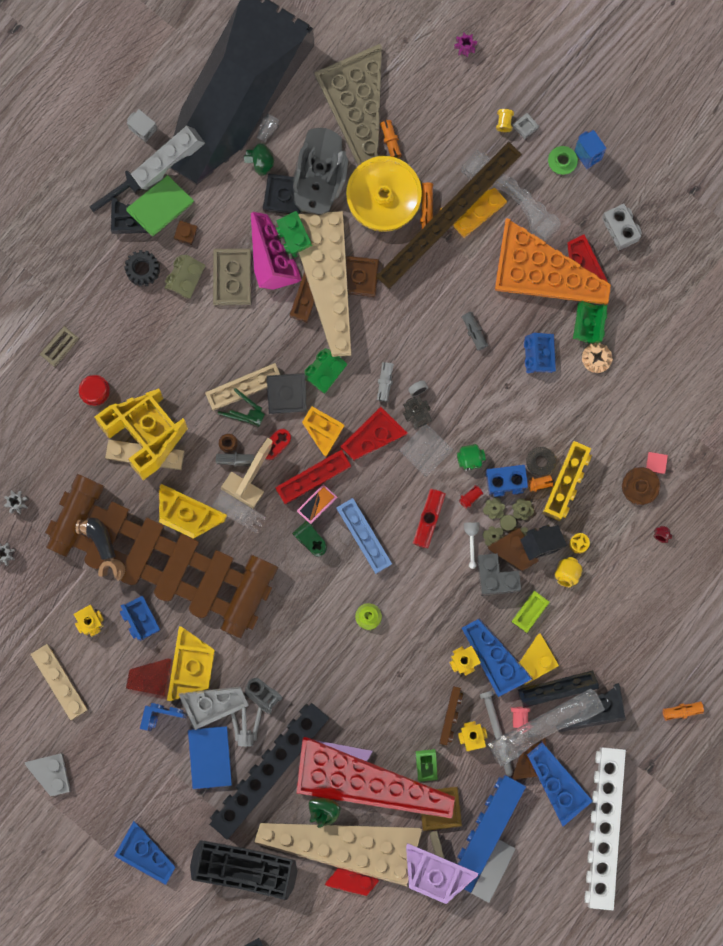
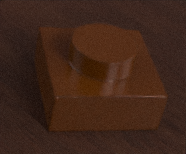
[174,220,198,245]

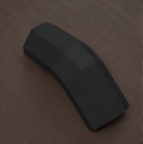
[190,840,297,900]

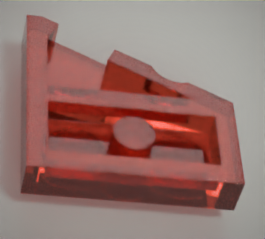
[126,658,172,696]

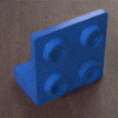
[140,703,187,731]

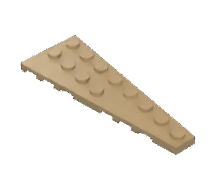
[299,211,351,357]
[255,823,422,886]

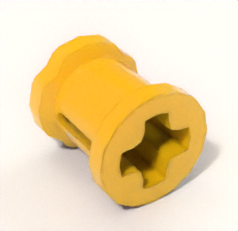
[496,109,514,132]

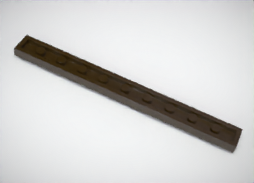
[376,141,522,290]

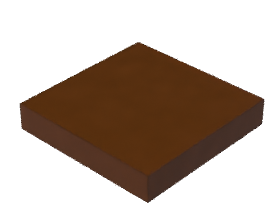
[345,256,379,297]

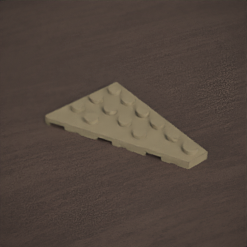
[314,44,382,166]

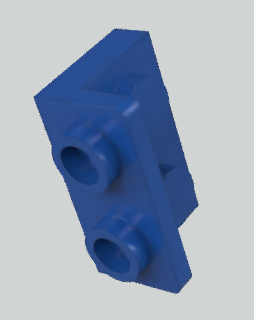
[524,333,556,374]

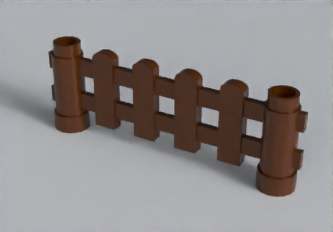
[45,473,279,639]

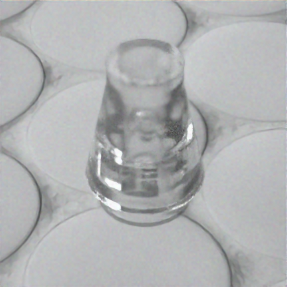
[256,113,280,143]

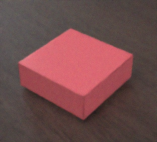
[646,452,668,475]

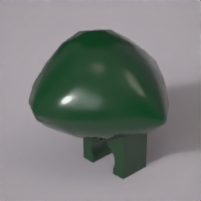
[244,143,275,176]
[309,798,341,828]

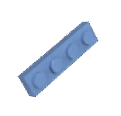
[336,498,392,574]

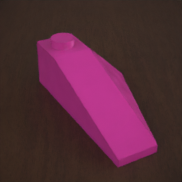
[251,212,301,290]

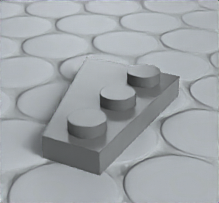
[179,687,249,730]

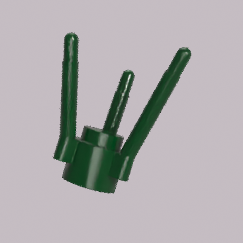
[218,388,265,427]

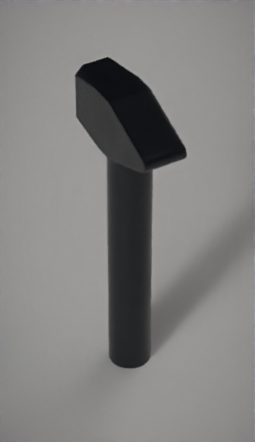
[89,171,141,213]

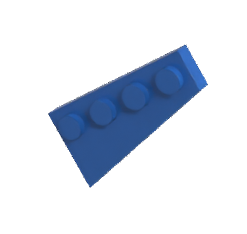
[527,743,592,826]

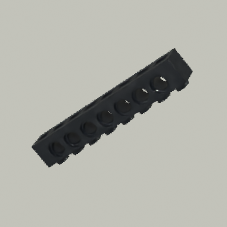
[209,703,330,840]

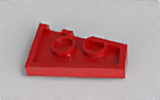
[567,234,608,302]
[340,407,408,461]

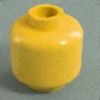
[555,557,582,587]

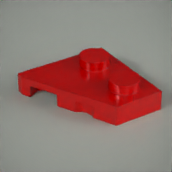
[325,867,379,896]

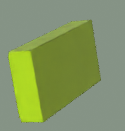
[511,591,550,633]

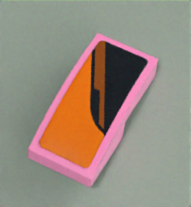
[297,484,338,524]

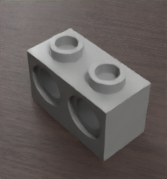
[602,204,642,251]

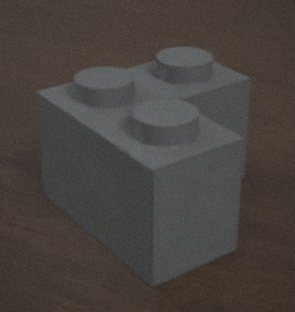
[477,553,521,596]

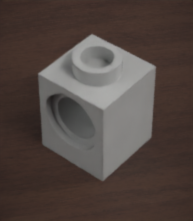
[127,109,158,143]

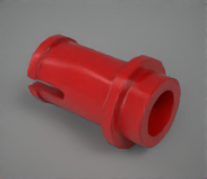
[458,485,483,509]

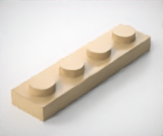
[205,363,280,411]
[105,440,184,470]
[31,644,88,720]

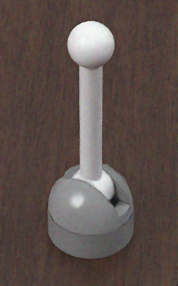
[464,522,479,569]

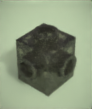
[402,396,432,430]

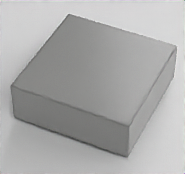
[513,113,539,140]

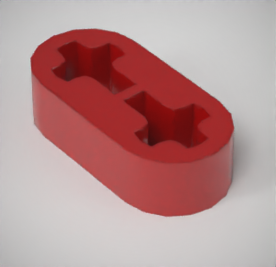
[265,429,291,461]

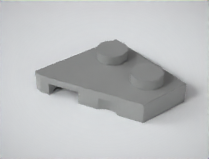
[25,753,71,796]

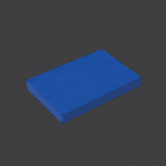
[188,726,232,789]

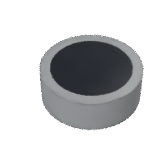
[408,381,428,397]

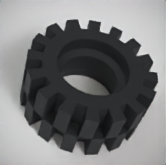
[124,250,160,287]

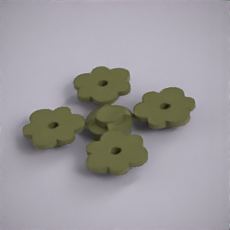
[482,497,534,546]

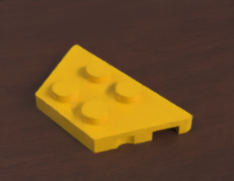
[159,484,227,539]
[167,626,215,701]

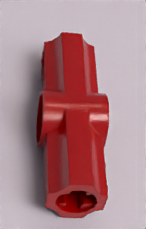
[412,489,446,549]

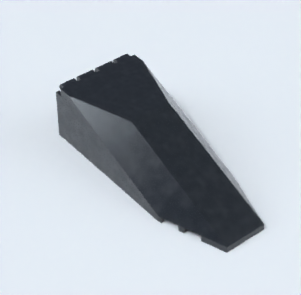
[170,0,315,185]

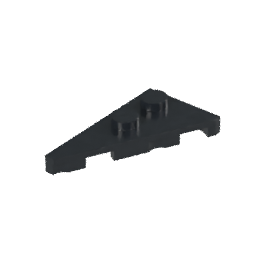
[557,683,626,732]

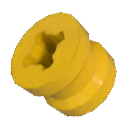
[569,533,590,554]

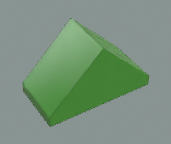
[415,749,438,782]

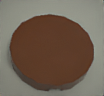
[621,467,661,505]

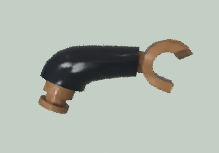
[76,517,125,581]

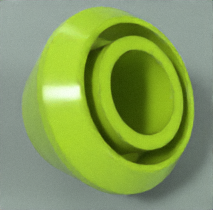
[355,603,382,630]

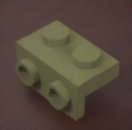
[165,255,205,299]

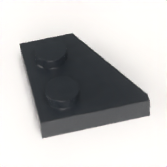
[111,198,148,234]

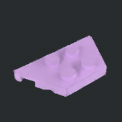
[406,843,478,904]

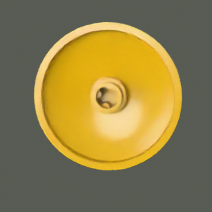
[346,156,422,232]

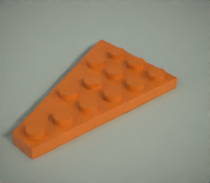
[495,218,611,305]

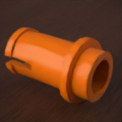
[527,475,553,492]

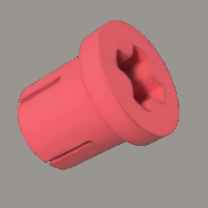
[511,707,530,728]

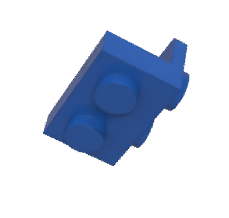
[120,596,161,641]

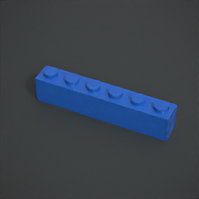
[457,775,526,893]

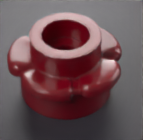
[654,526,672,543]

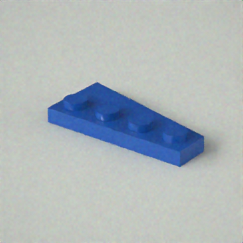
[462,618,533,697]

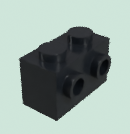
[520,524,568,561]

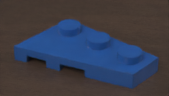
[114,821,176,885]

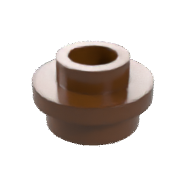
[218,434,238,453]

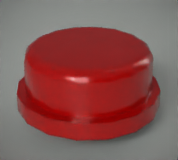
[78,375,110,406]

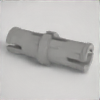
[377,362,394,402]

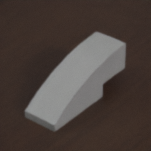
[471,840,516,903]

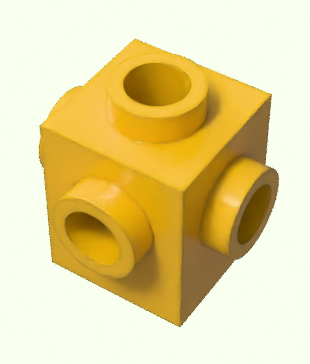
[73,604,104,637]
[449,646,481,676]
[458,721,487,752]

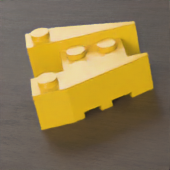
[95,388,188,480]

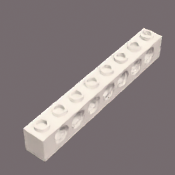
[585,748,626,910]

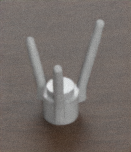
[231,707,262,746]

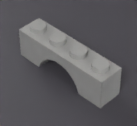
[131,126,205,191]

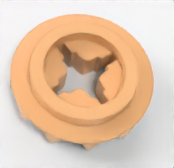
[582,343,613,373]

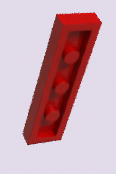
[275,449,351,505]

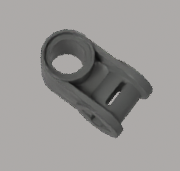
[245,678,282,714]

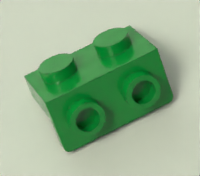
[276,211,313,258]
[573,301,608,344]
[304,348,348,394]

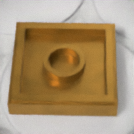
[421,787,462,831]

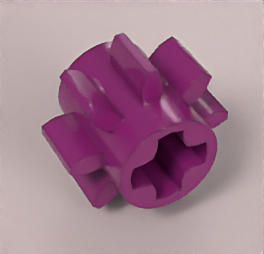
[454,32,477,57]

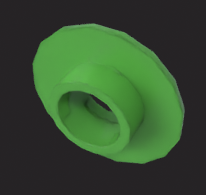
[548,146,578,175]

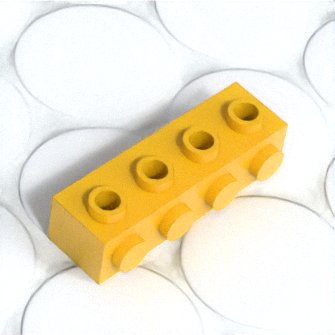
[542,441,592,521]

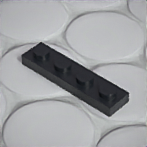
[518,670,599,708]

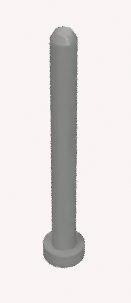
[480,690,513,776]

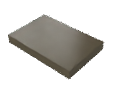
[213,249,251,305]

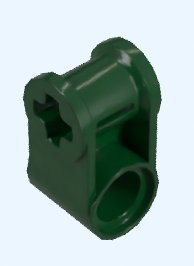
[292,520,327,557]

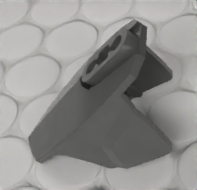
[293,128,348,215]

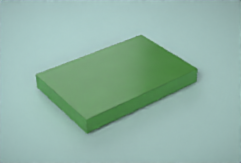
[127,175,194,237]

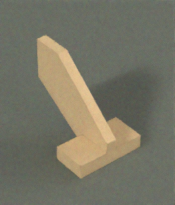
[221,438,273,509]

